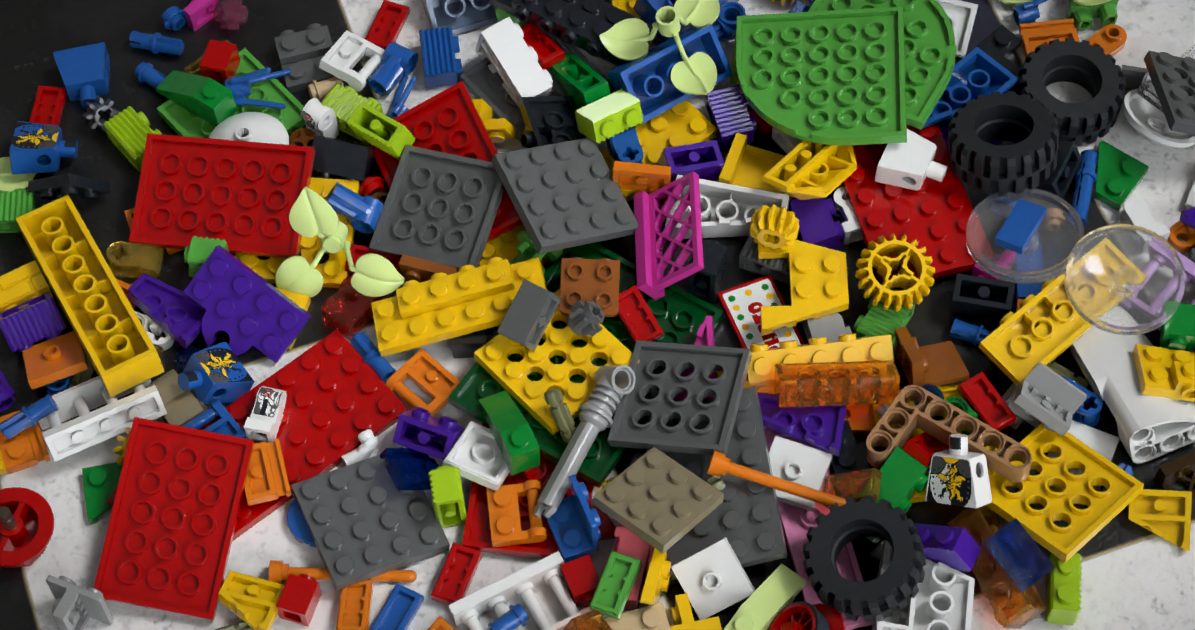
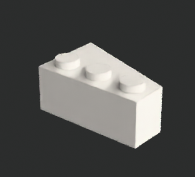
[475,17,553,107]

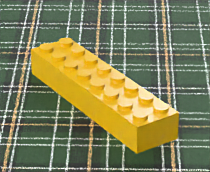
[16,195,165,398]

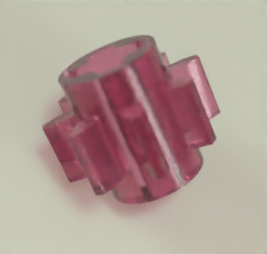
[214,0,248,30]

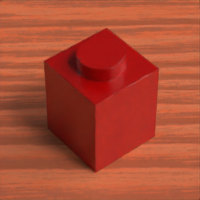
[199,39,241,86]
[560,554,600,608]
[276,574,322,627]

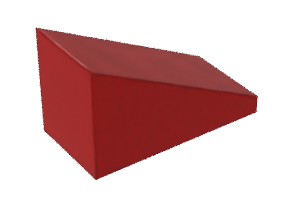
[592,499,616,541]

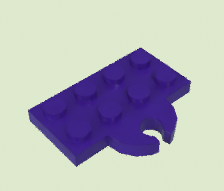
[184,245,312,363]

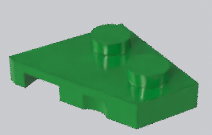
[1094,140,1149,211]
[82,462,123,525]

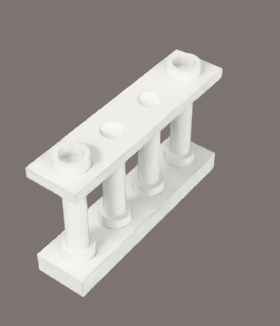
[38,376,167,462]
[448,551,594,630]

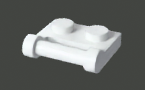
[319,30,385,91]

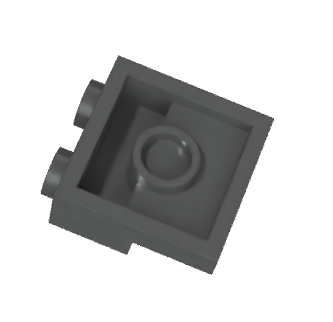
[274,23,336,93]

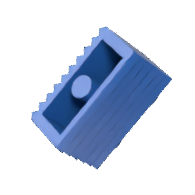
[419,26,463,88]

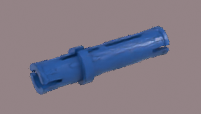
[1068,150,1099,228]

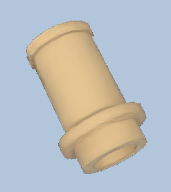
[307,77,344,101]

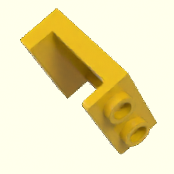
[719,133,793,202]

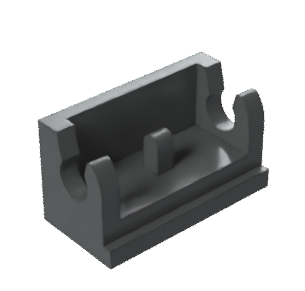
[497,279,561,351]

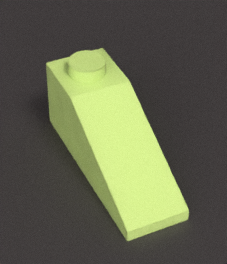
[724,563,807,630]

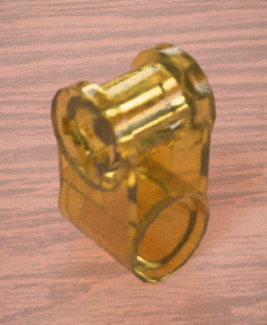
[106,241,165,279]

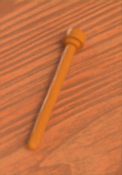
[707,450,846,507]
[269,560,417,584]

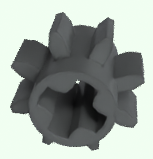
[82,96,120,132]
[567,300,604,337]

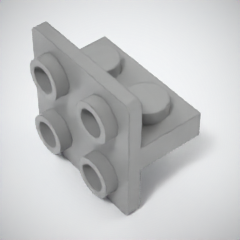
[1005,362,1087,436]
[46,575,114,630]

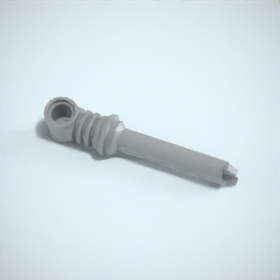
[534,365,636,518]

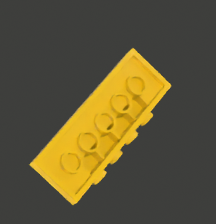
[978,238,1147,386]
[371,257,547,357]
[716,333,897,401]
[1132,344,1195,402]

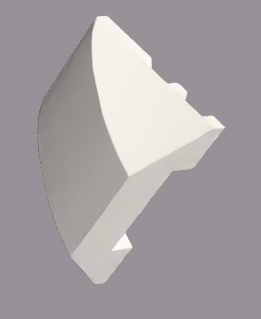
[872,540,975,630]

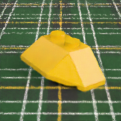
[763,140,857,200]

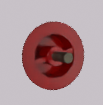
[0,487,54,568]

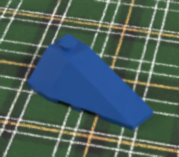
[922,47,1018,129]

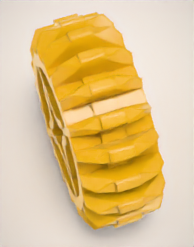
[855,233,935,312]

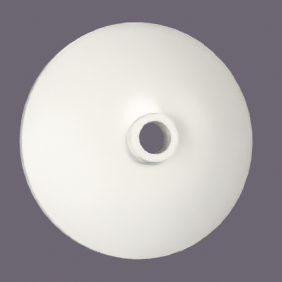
[1122,89,1195,149]
[209,112,290,145]

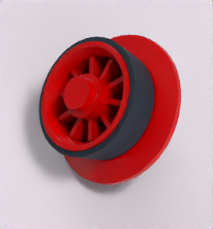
[768,601,845,630]

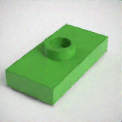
[589,551,642,620]

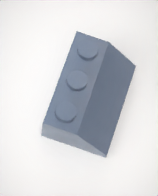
[422,0,498,36]

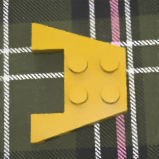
[757,240,849,335]

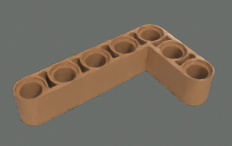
[866,385,1032,482]

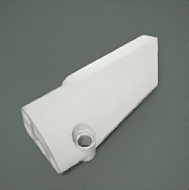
[1069,305,1195,464]

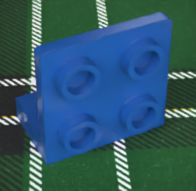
[542,474,602,563]

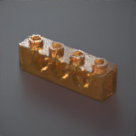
[774,360,900,407]
[947,505,1047,629]

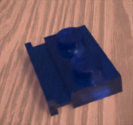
[379,448,439,490]
[983,518,1055,592]

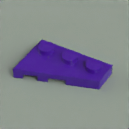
[127,273,206,349]
[758,392,847,457]

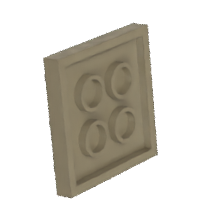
[593,447,724,553]

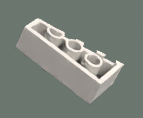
[665,174,789,239]

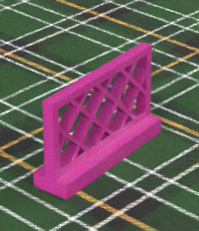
[634,171,704,300]

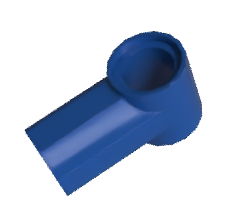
[368,42,418,96]
[325,182,384,234]

